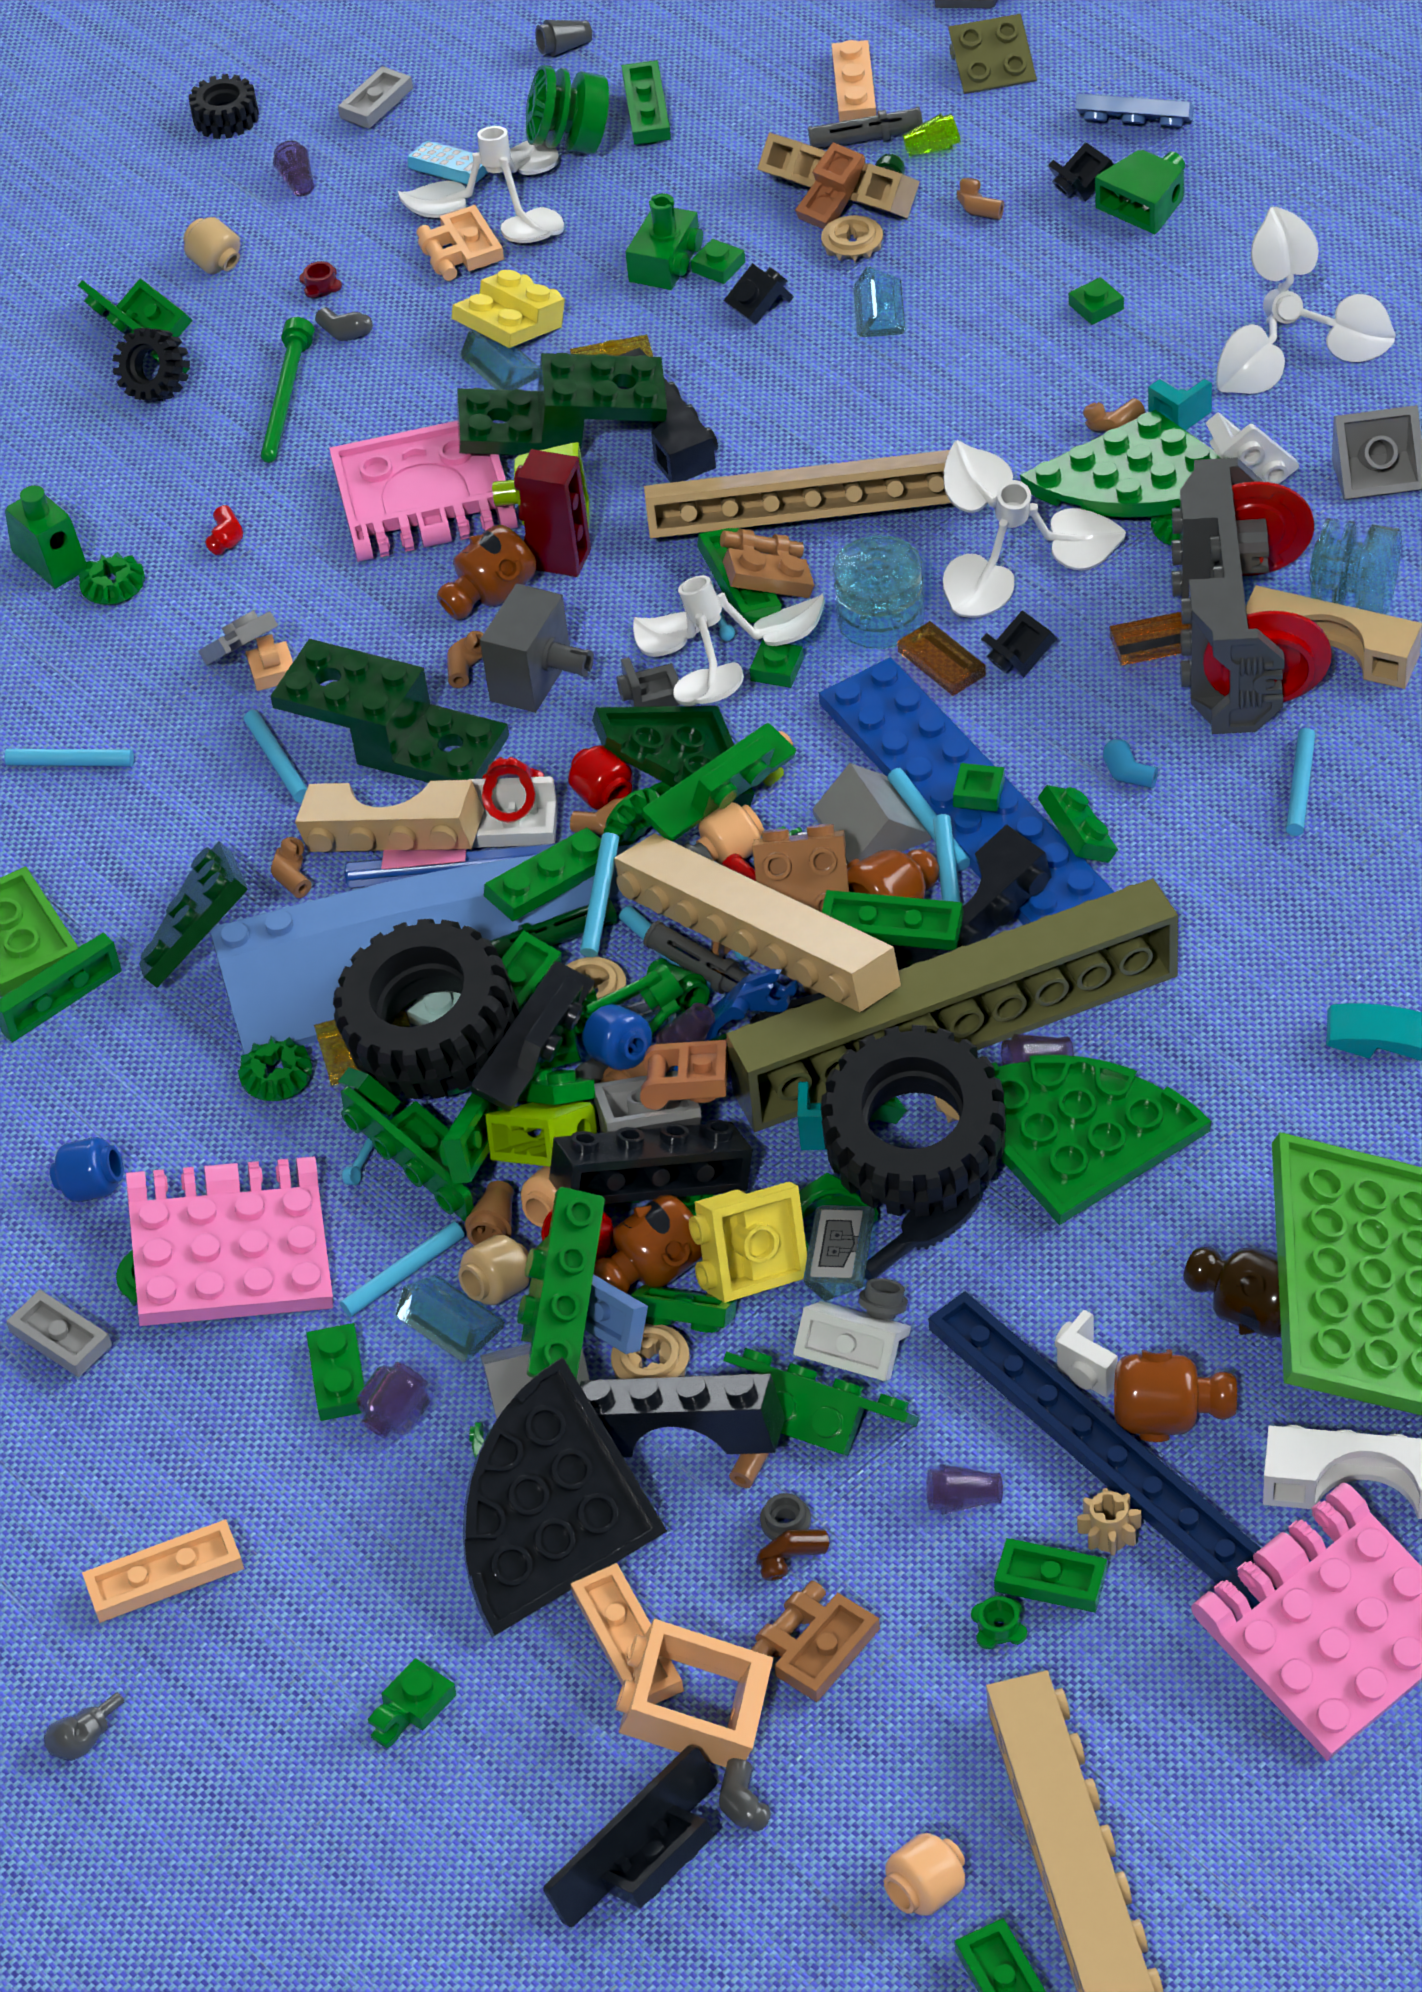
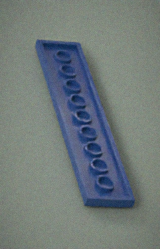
[818,657,1114,925]

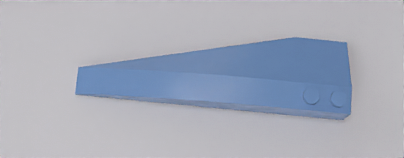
[210,844,636,1055]

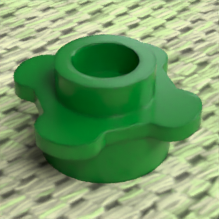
[971,1596,1027,1649]

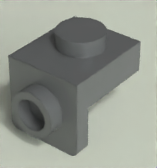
[616,657,680,707]

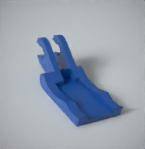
[694,969,799,1042]

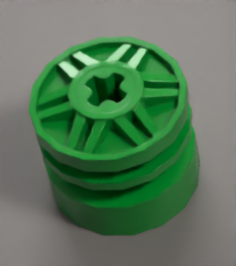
[526,65,609,155]

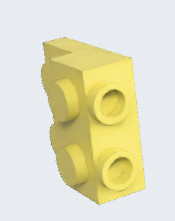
[451,270,565,348]
[689,1181,810,1303]

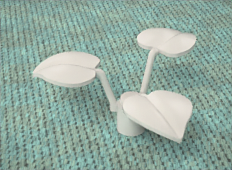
[398,126,564,243]
[1216,207,1396,394]
[943,440,1126,618]
[633,575,825,706]

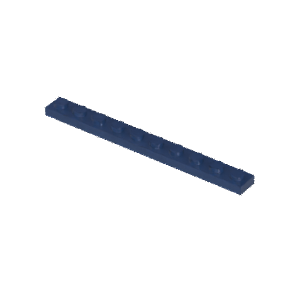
[928,1291,1277,1609]

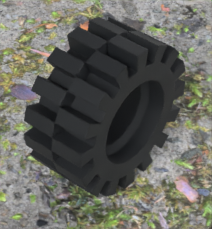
[188,74,259,139]
[112,328,190,401]

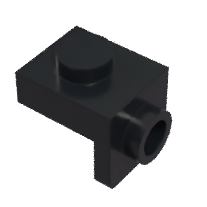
[1047,142,1114,202]
[723,263,794,325]
[981,610,1057,678]

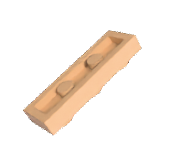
[831,40,876,122]
[82,1519,244,1623]
[570,1563,684,1704]

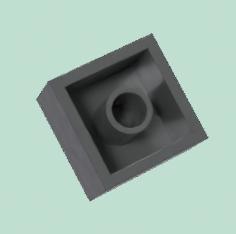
[480,583,594,713]

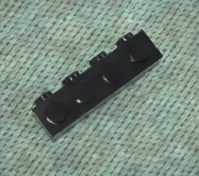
[549,1120,753,1204]

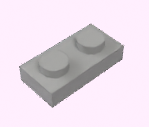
[338,66,413,129]
[6,1289,112,1377]

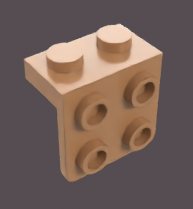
[752,824,849,912]

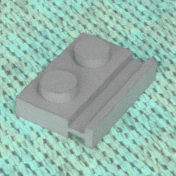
[198,610,278,665]

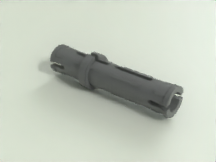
[808,106,923,149]
[643,921,749,994]

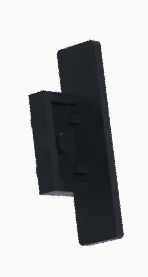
[470,961,595,1111]
[543,1745,717,1927]

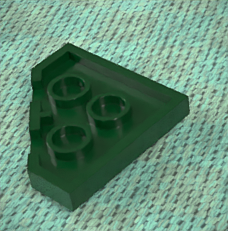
[592,705,754,807]
[139,841,248,988]

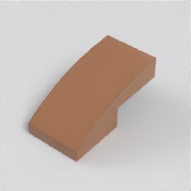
[795,142,866,229]

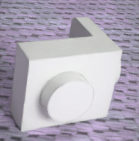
[1055,1310,1118,1398]

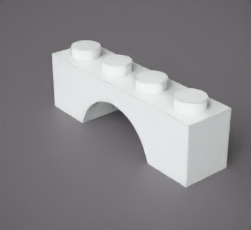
[1263,1425,1422,1519]

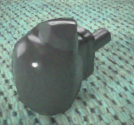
[44,1692,124,1761]

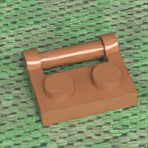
[640,1040,728,1110]

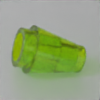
[902,113,961,157]

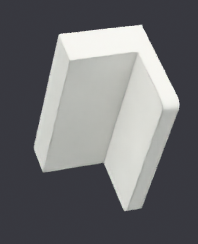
[793,1301,911,1381]

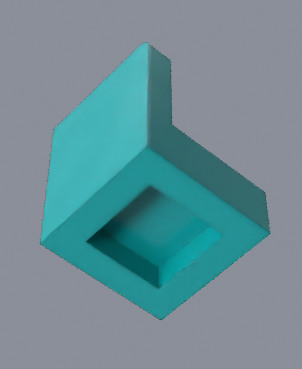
[1148,379,1212,430]
[797,1082,827,1150]

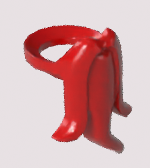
[482,757,544,823]

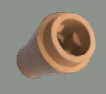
[465,1181,514,1246]

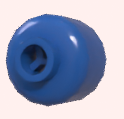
[583,1004,652,1071]
[50,1137,124,1202]

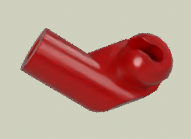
[205,505,243,555]

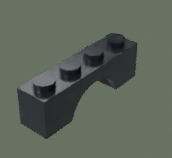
[618,347,718,483]
[891,824,1052,971]
[580,1374,785,1458]

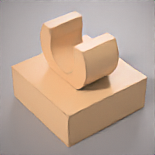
[245,634,293,691]

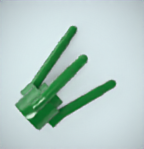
[585,963,684,1036]

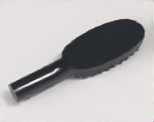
[859,1193,980,1280]

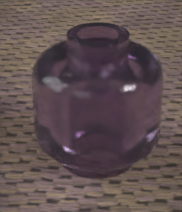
[356,1362,430,1438]

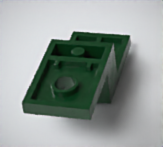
[457,353,667,455]
[270,639,509,783]

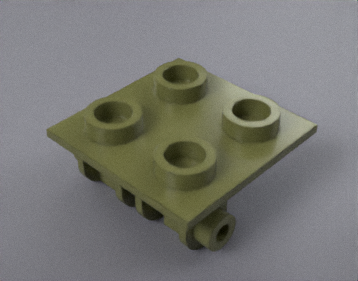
[948,13,1037,94]

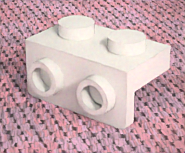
[1205,412,1299,484]
[469,776,558,848]

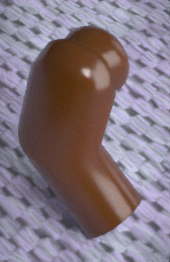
[756,1529,829,1581]

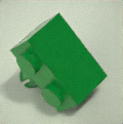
[625,193,703,290]

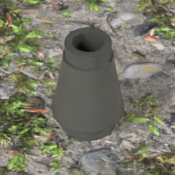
[535,20,592,57]

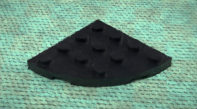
[463,1357,667,1638]

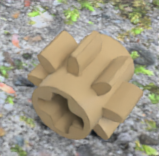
[1077,1488,1141,1555]

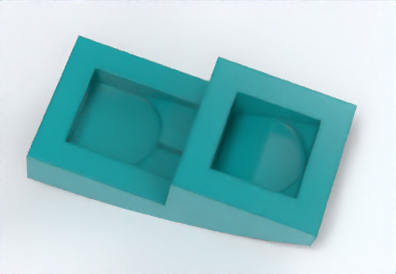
[1326,1003,1422,1061]

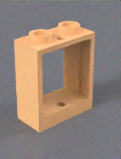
[615,1618,773,1768]

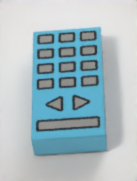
[408,141,488,185]

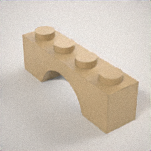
[757,132,920,219]
[1246,585,1422,689]
[295,780,484,852]

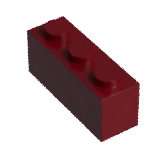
[514,449,591,577]

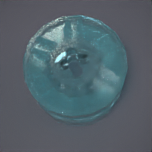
[1309,518,1402,615]
[833,535,925,649]

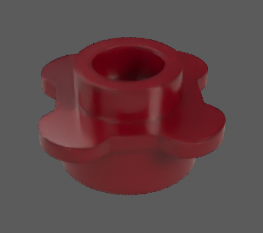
[299,261,342,298]

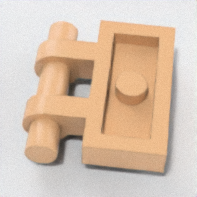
[416,205,504,281]

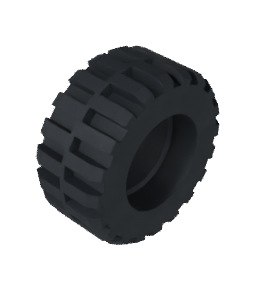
[333,919,519,1100]
[821,1025,1006,1217]

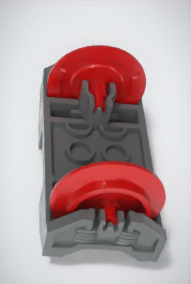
[1171,458,1332,734]

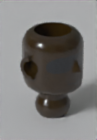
[1183,1247,1281,1338]

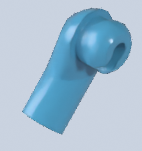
[1103,739,1158,788]

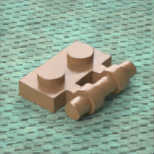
[720,529,814,598]
[750,1580,880,1702]

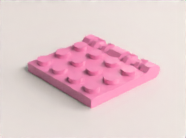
[329,420,518,562]
[126,1156,333,1326]
[1191,1483,1422,1761]

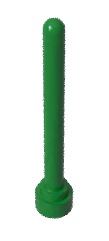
[261,317,315,463]

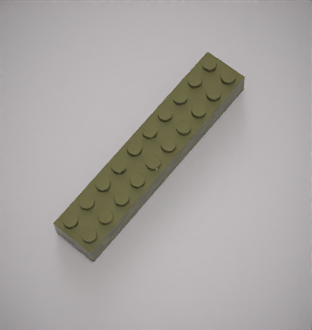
[726,878,1178,1132]

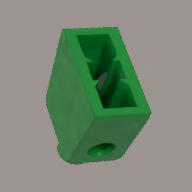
[1095,150,1185,235]
[5,485,87,589]

